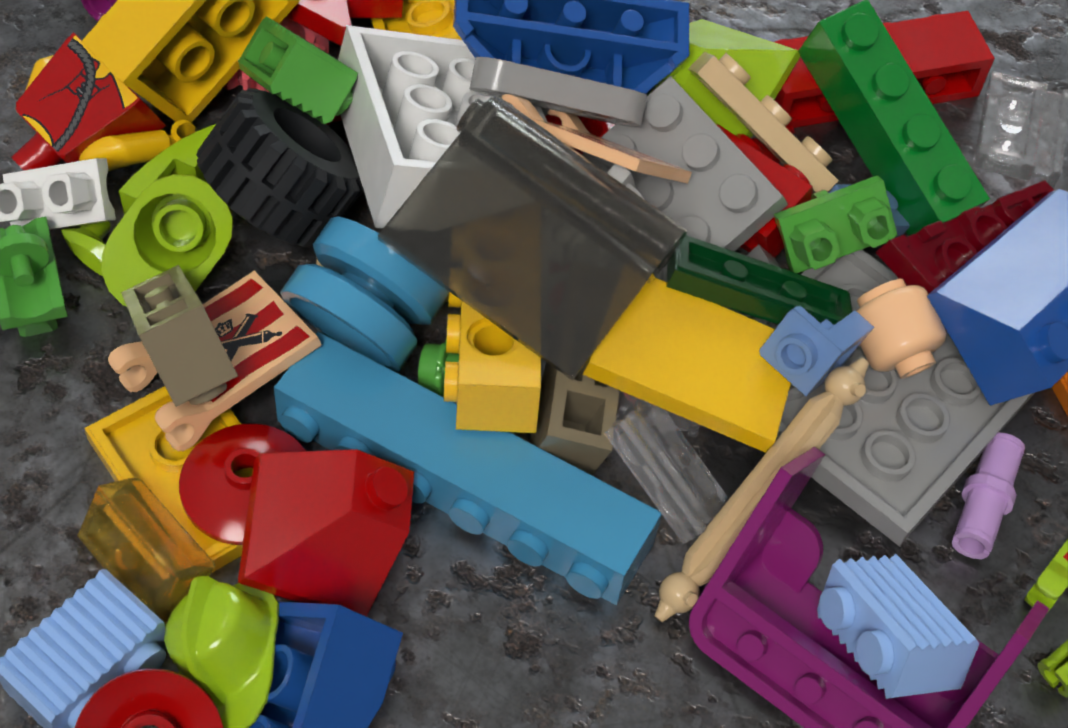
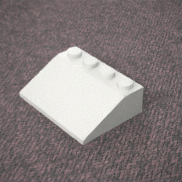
[338,25,575,233]

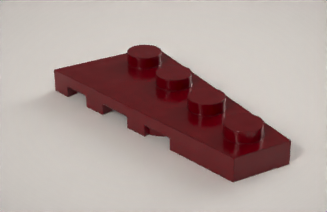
[875,180,1054,331]

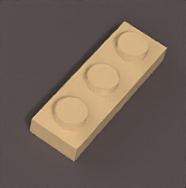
[688,52,839,193]

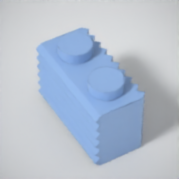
[817,554,979,699]
[0,569,167,728]

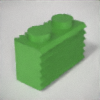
[238,16,358,124]

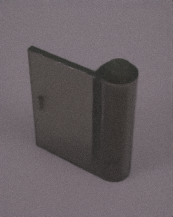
[378,95,688,381]

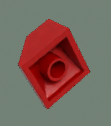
[237,449,414,617]

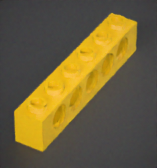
[443,202,541,433]

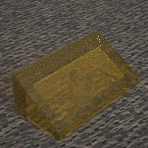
[77,478,215,624]

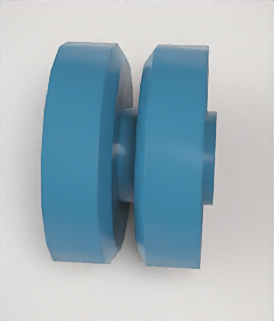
[280,216,449,372]

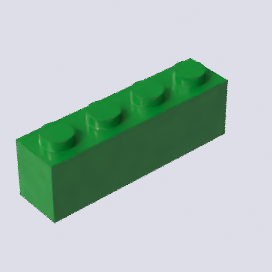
[798,0,990,236]

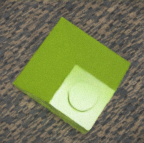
[647,19,800,138]

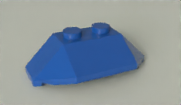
[453,0,689,95]

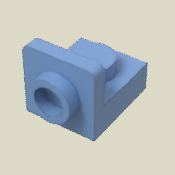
[759,306,874,396]

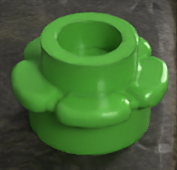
[418,340,459,397]

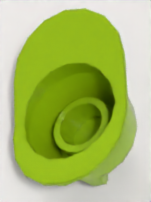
[101,174,233,307]
[164,576,279,728]

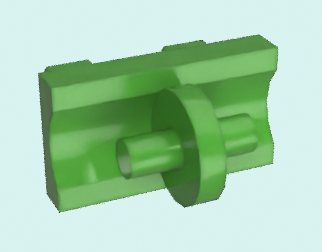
[773,175,898,273]
[0,216,68,337]

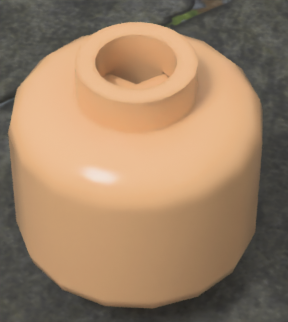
[857,279,947,379]

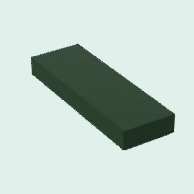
[666,233,852,325]

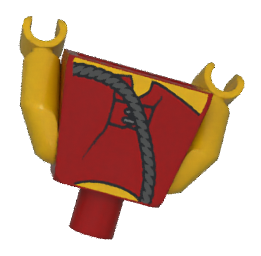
[11,32,196,172]

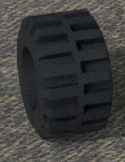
[196,88,364,248]

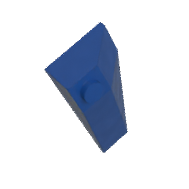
[249,602,403,728]

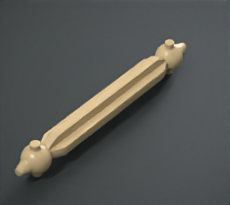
[654,358,869,622]

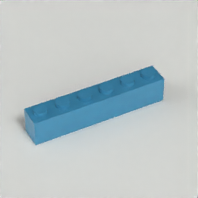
[274,332,662,606]

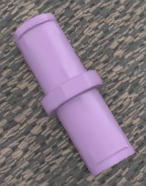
[952,432,1025,559]

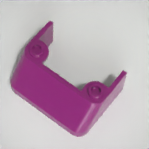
[689,447,1050,728]

